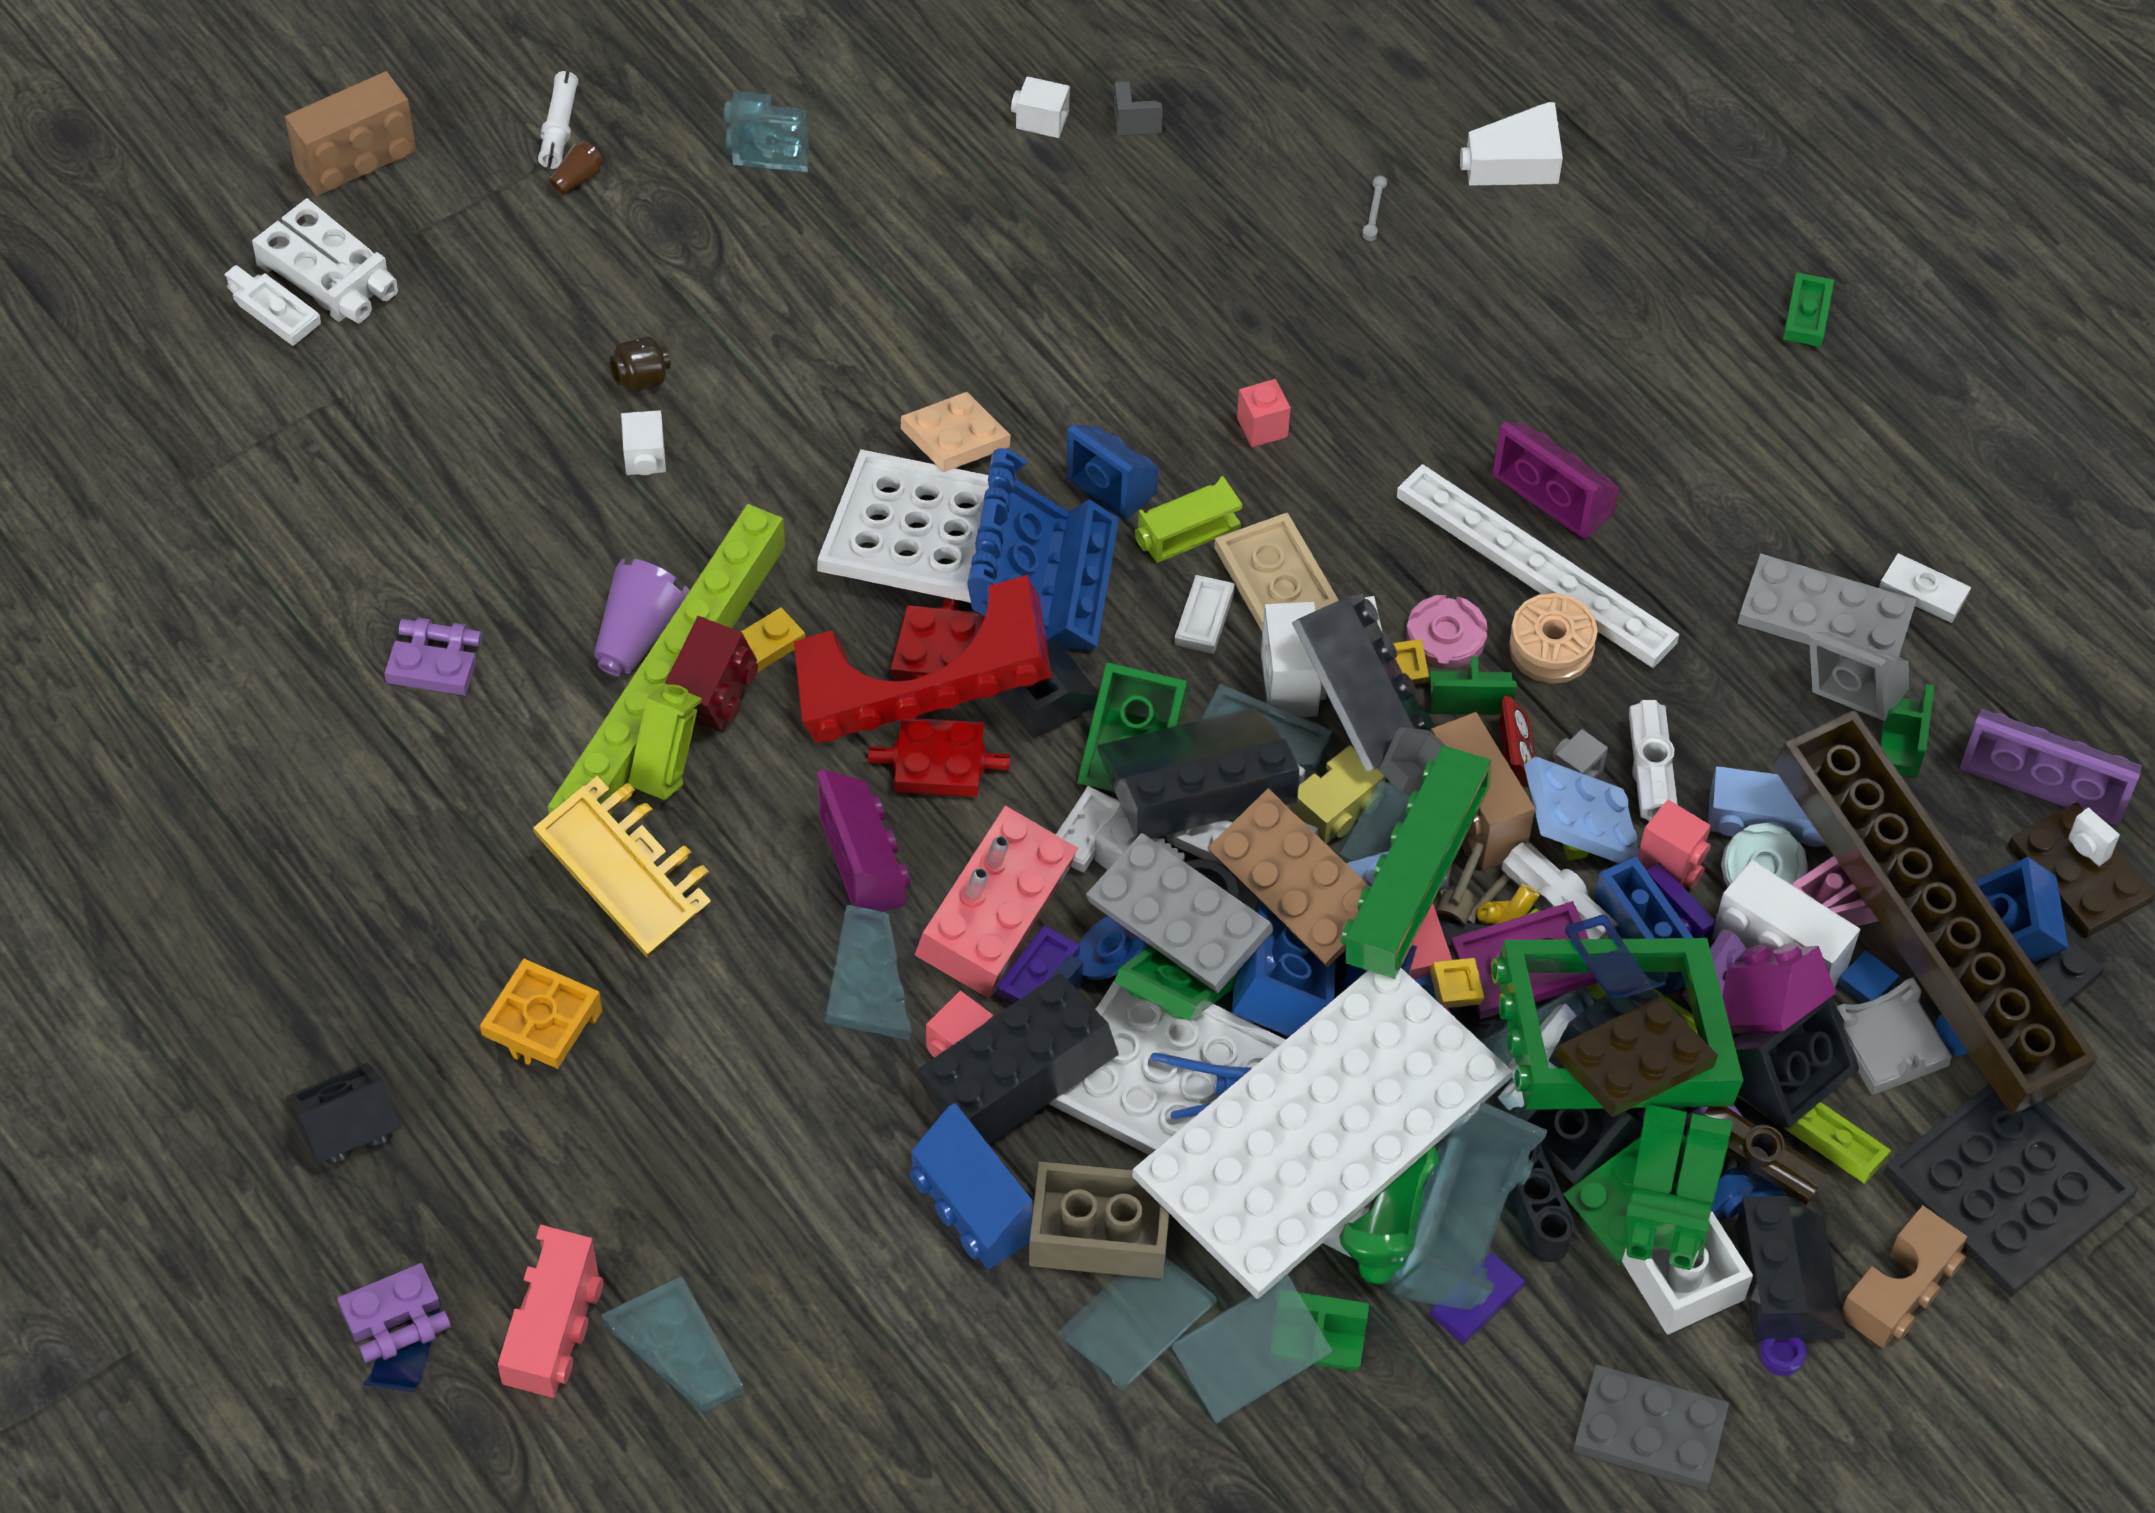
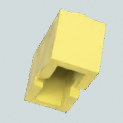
[1289,745,1386,844]

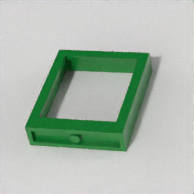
[1491,938,1743,1110]

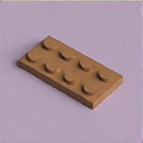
[1207,788,1370,967]

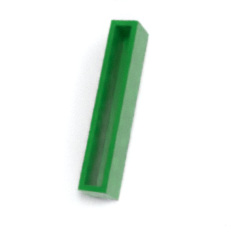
[1341,745,1491,979]

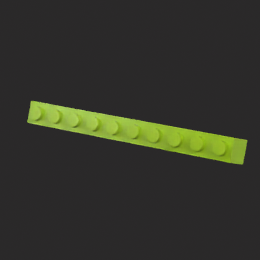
[547,504,785,815]

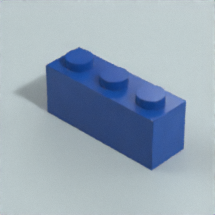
[1594,856,1693,996]

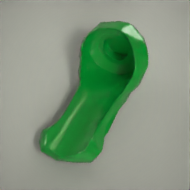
[1339,1145,1440,1284]

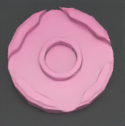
[1406,595,1487,668]

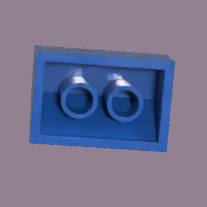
[909,1103,1033,1270]

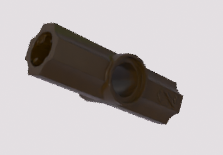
[1703,1106,1828,1205]

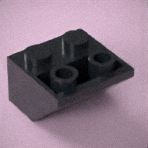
[998,639,1099,738]

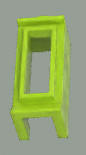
[1135,476,1243,563]
[628,684,702,800]

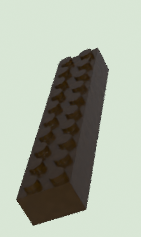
[1773,710,2098,1115]

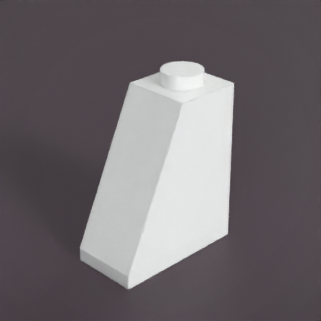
[1460,102,1563,185]

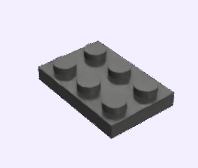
[1573,1365,1729,1491]

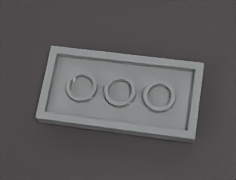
[1737,553,1917,656]
[1086,833,1273,993]

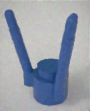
[1151,1053,1252,1119]

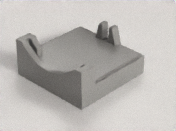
[1836,978,1952,1096]

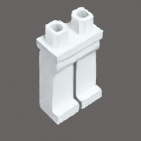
[252,198,398,324]

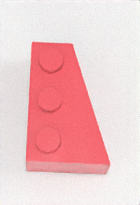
[498,1225,603,1398]

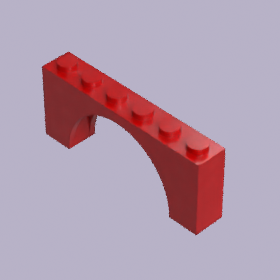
[794,575,1052,743]

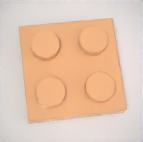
[901,392,1011,472]

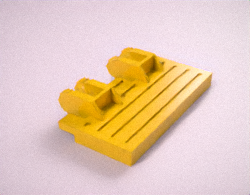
[533,776,711,957]

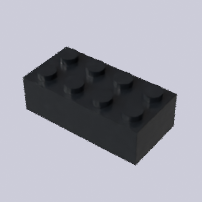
[917,972,1119,1145]

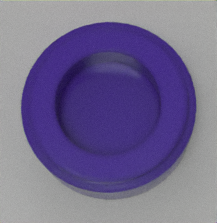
[1759,1338,1807,1376]

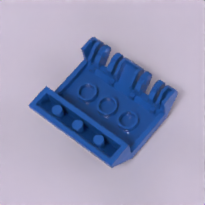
[967,448,1119,650]

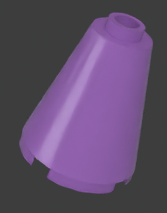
[594,558,690,676]

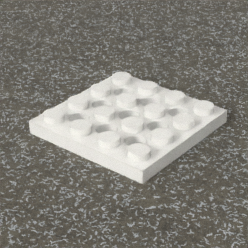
[817,449,989,603]

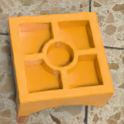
[480,959,602,1069]

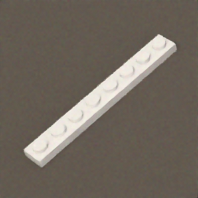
[1397,464,1679,668]

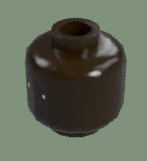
[610,337,671,392]

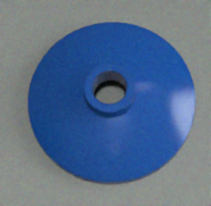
[1077,916,1147,980]

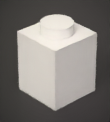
[1011,77,1070,138]
[621,410,666,475]

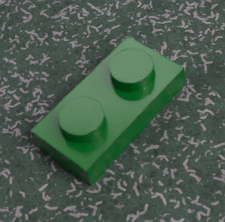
[1783,272,1834,347]

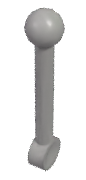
[1362,176,1387,241]

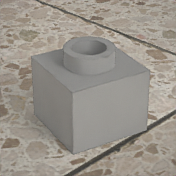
[1552,729,1608,778]

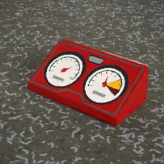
[1498,696,1535,787]

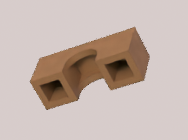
[1841,1205,1967,1349]

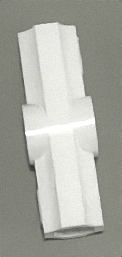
[1629,700,1677,822]
[1502,842,1619,939]

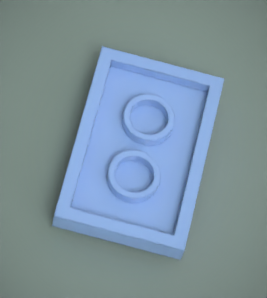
[1524,756,1639,863]

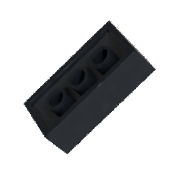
[1291,594,1435,772]

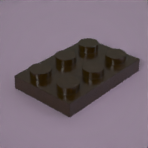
[2008,802,2155,938]
[1556,996,1718,1117]

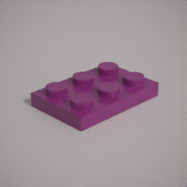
[1451,901,1604,1019]

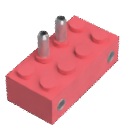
[915,805,1078,998]

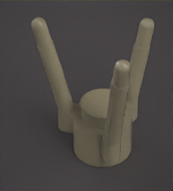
[1433,843,1511,926]

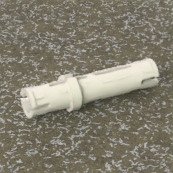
[538,71,578,169]

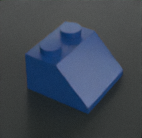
[1066,425,1159,521]
[1975,857,2068,964]

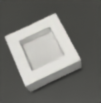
[2068,807,2120,866]

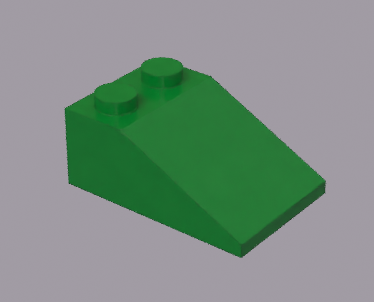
[1077,662,1191,792]

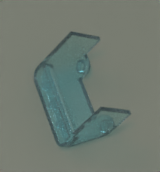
[1389,1101,1547,1310]

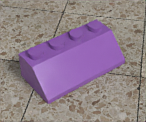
[1959,709,2142,826]

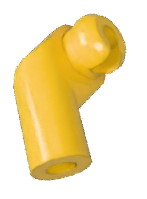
[1477,884,1539,926]

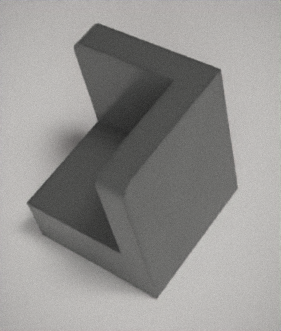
[1114,81,1163,135]
[1378,727,1446,793]

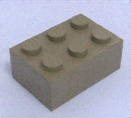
[1029,1161,1170,1279]

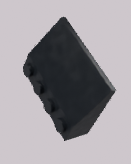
[1097,707,1300,839]

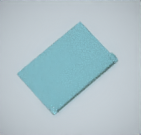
[1057,1258,1217,1391]
[1171,1274,1333,1423]

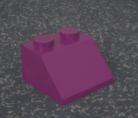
[1722,942,1836,1034]

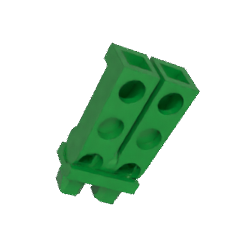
[1622,1104,1733,1270]

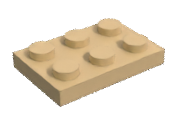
[1215,512,1339,631]

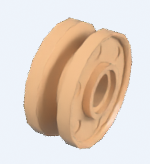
[1509,593,1598,684]

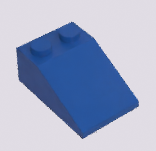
[1232,900,1336,1038]

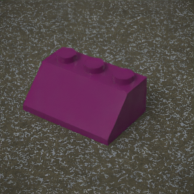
[1493,422,1619,540]
[816,769,911,919]

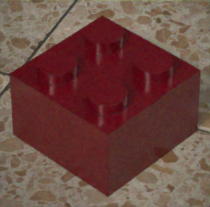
[665,616,758,733]

